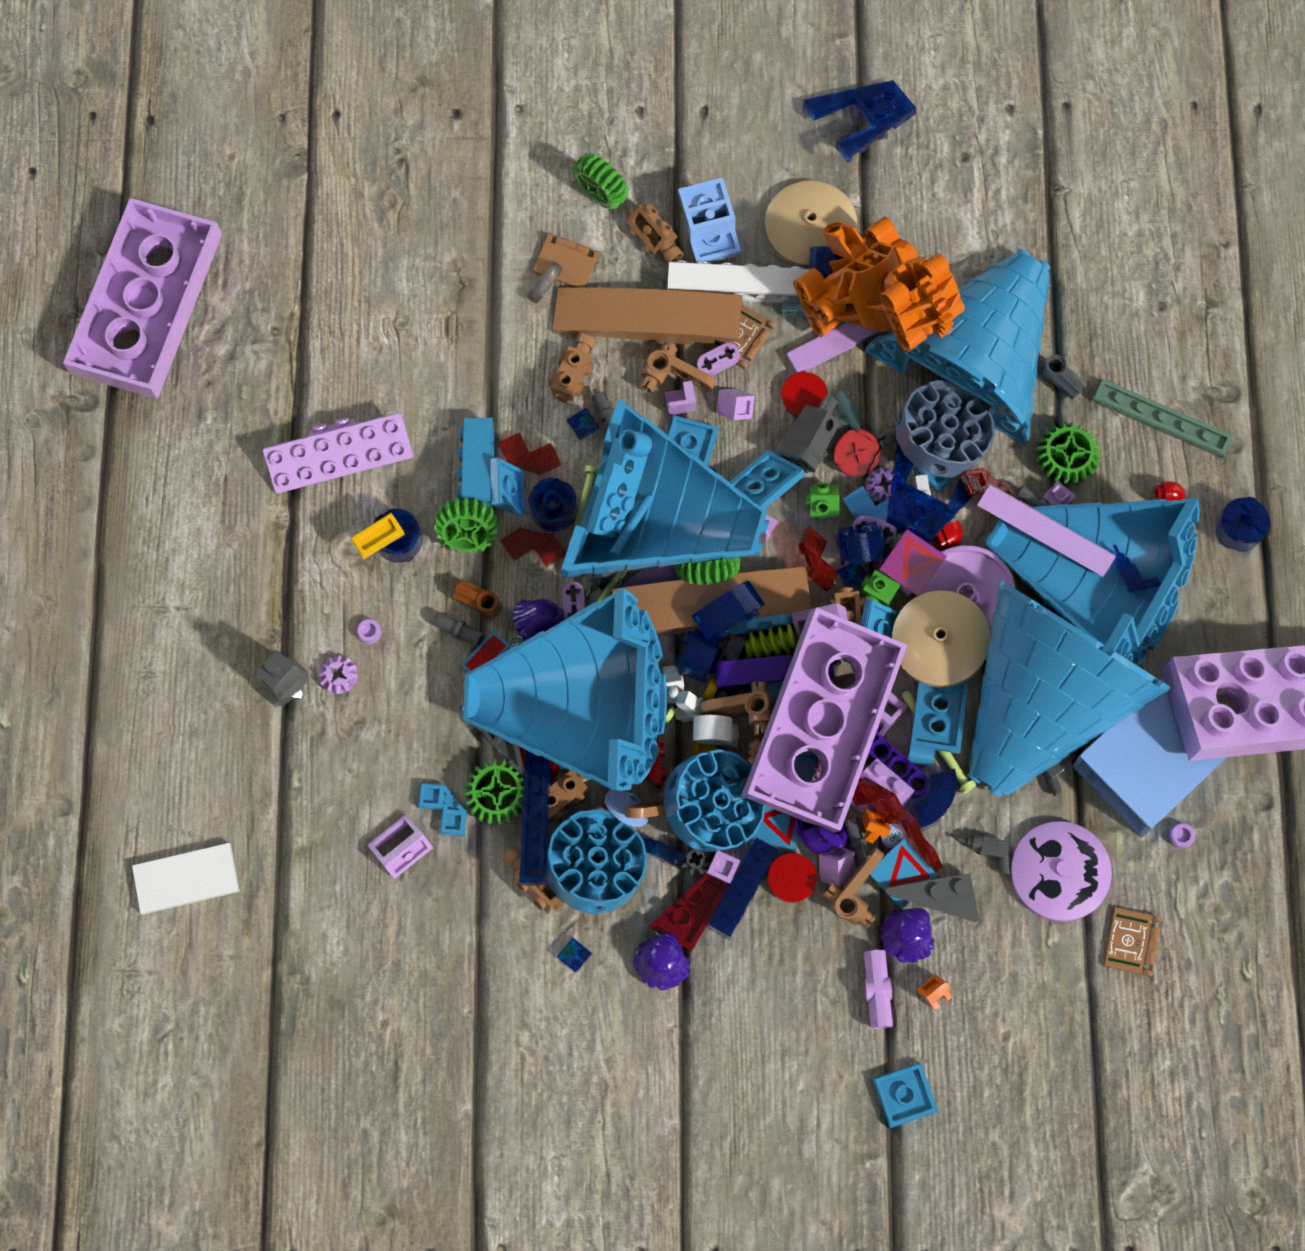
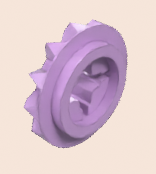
[865,466,903,503]
[318,655,358,694]

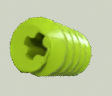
[745,624,798,659]

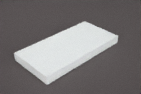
[132,843,240,915]

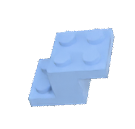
[678,177,741,263]

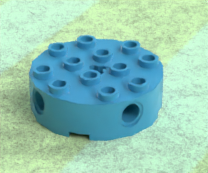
[663,750,765,853]
[544,809,648,914]

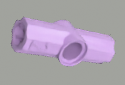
[863,950,893,1029]

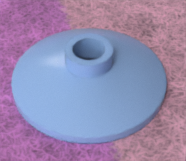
[605,790,649,827]

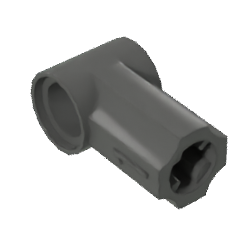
[1041,354,1087,400]

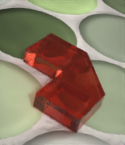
[498,432,561,475]
[960,468,1015,497]
[798,526,838,591]
[500,528,566,568]
[852,777,907,823]
[897,808,943,872]

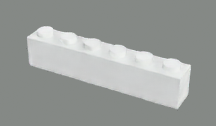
[667,260,809,304]

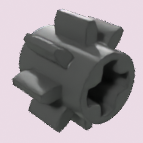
[681,846,711,876]

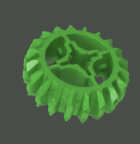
[572,153,629,209]
[1036,421,1101,486]
[433,496,499,554]
[675,558,741,585]
[464,759,531,826]

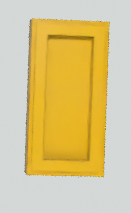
[350,513,405,559]

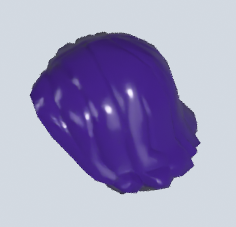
[512,599,564,641]
[794,818,848,853]
[879,908,934,963]
[633,932,690,991]

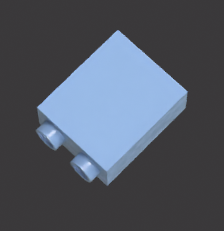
[1072,677,1227,837]

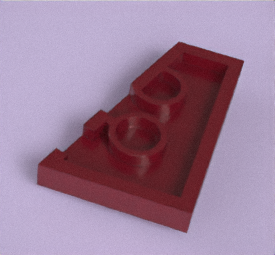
[648,874,728,952]

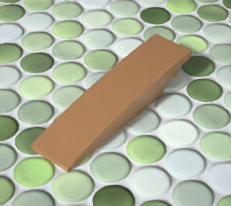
[552,288,743,345]
[612,567,812,635]

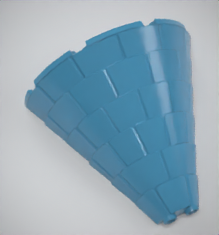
[865,249,1050,446]
[561,398,769,578]
[985,498,1200,666]
[967,580,1170,797]
[462,588,667,791]

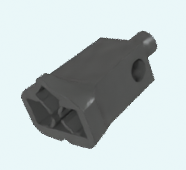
[773,395,840,474]
[255,650,308,707]

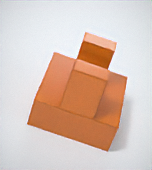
[860,808,891,843]
[916,974,952,1010]

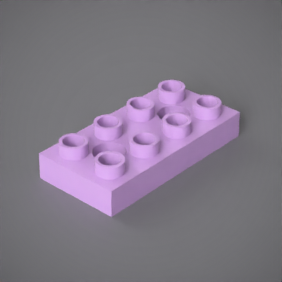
[63,198,222,400]
[741,607,907,832]
[1161,645,1305,761]

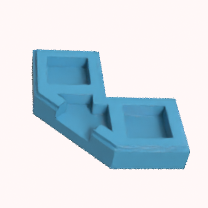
[843,486,909,523]
[729,614,794,635]
[418,783,468,837]

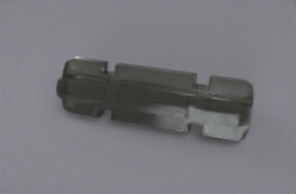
[527,261,562,303]

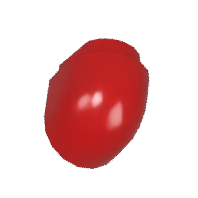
[1154,481,1185,501]
[930,520,963,551]

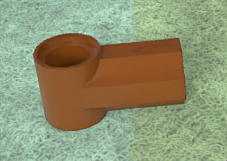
[452,580,502,618]

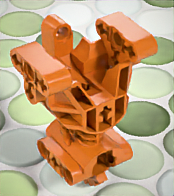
[793,217,965,352]

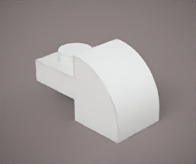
[693,715,739,750]

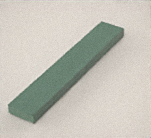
[1092,379,1233,459]

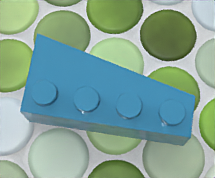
[457,418,494,509]

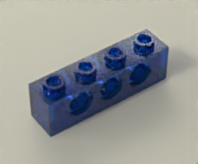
[708,837,778,941]

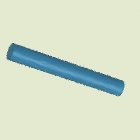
[609,494,653,557]

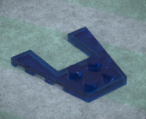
[803,80,916,163]
[886,443,985,544]

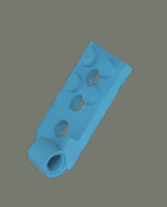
[586,429,652,538]
[729,450,804,510]
[907,680,969,767]

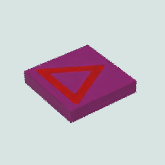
[878,529,947,596]

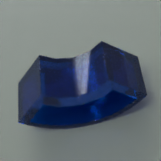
[692,581,765,640]
[911,769,957,833]

